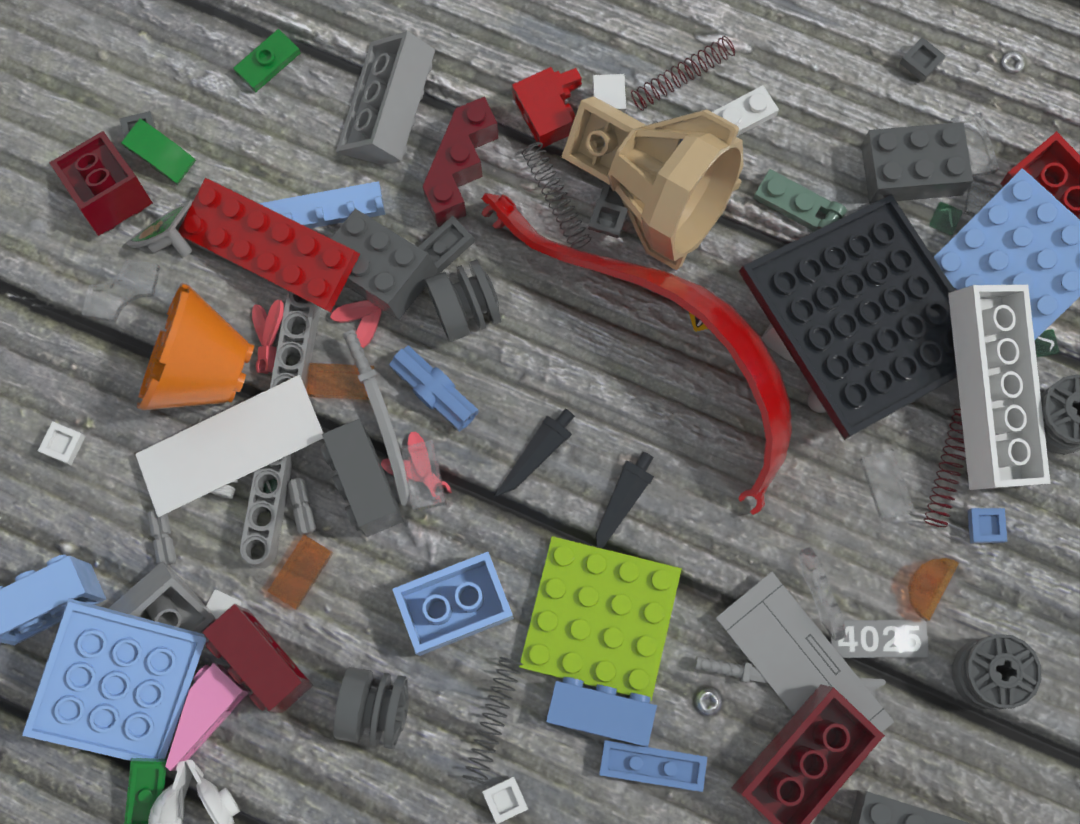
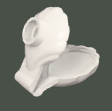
[148,760,240,824]

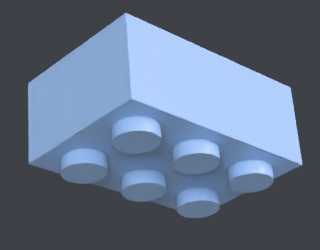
[392,552,514,656]
[0,554,107,645]

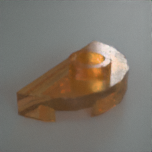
[908,558,959,622]

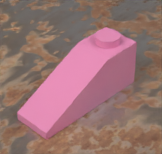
[165,663,250,771]

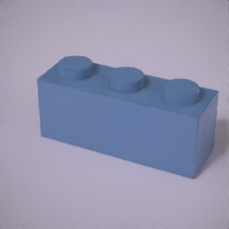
[546,676,657,747]

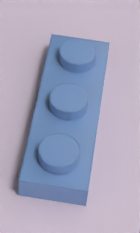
[599,740,707,792]

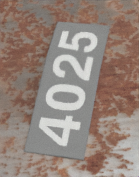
[830,620,929,658]

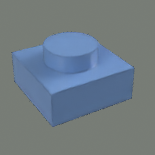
[968,508,1007,544]

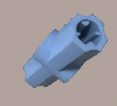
[389,345,479,432]

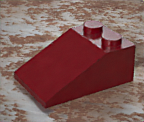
[49,131,153,236]

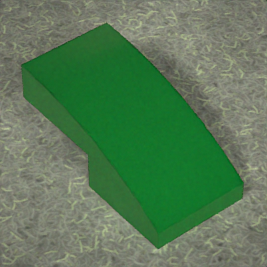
[121,119,196,185]

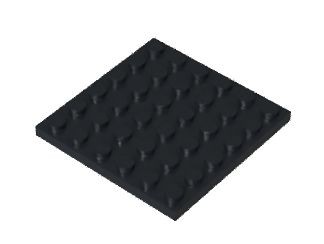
[738,194,957,440]

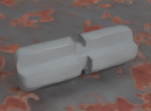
[288,478,316,535]
[147,510,177,565]

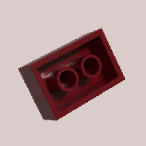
[203,604,313,713]

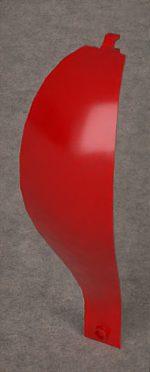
[481,193,792,515]

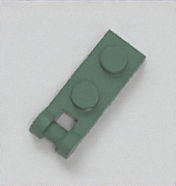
[753,169,847,231]

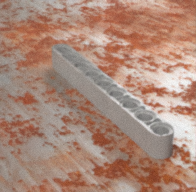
[240,291,321,568]

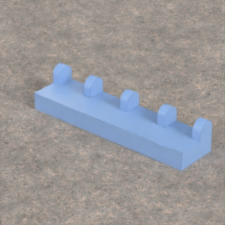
[259,181,386,229]

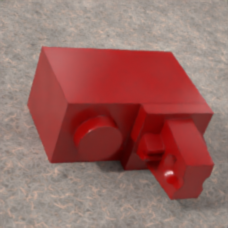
[512,67,582,149]

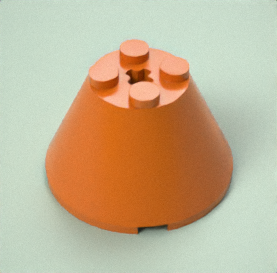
[137,283,254,410]

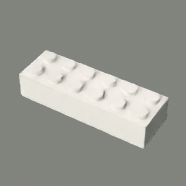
[948,285,1051,490]

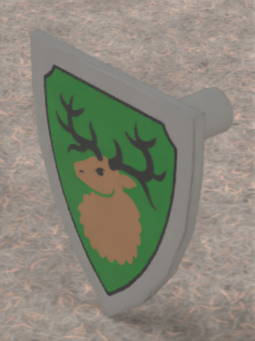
[126,200,193,257]

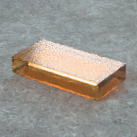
[307,363,375,400]
[267,535,333,610]

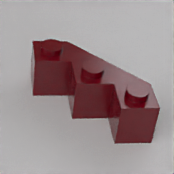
[422,96,499,227]

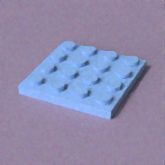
[934,168,1080,341]
[22,598,206,761]

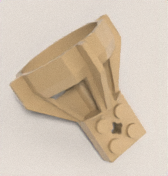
[562,96,744,270]

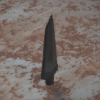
[494,408,575,497]
[596,451,654,549]

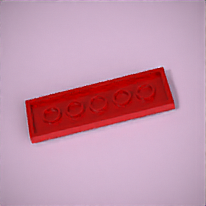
[178,178,360,312]

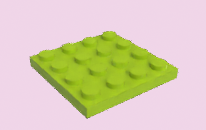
[519,536,682,701]

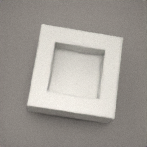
[38,421,86,465]
[482,777,528,824]

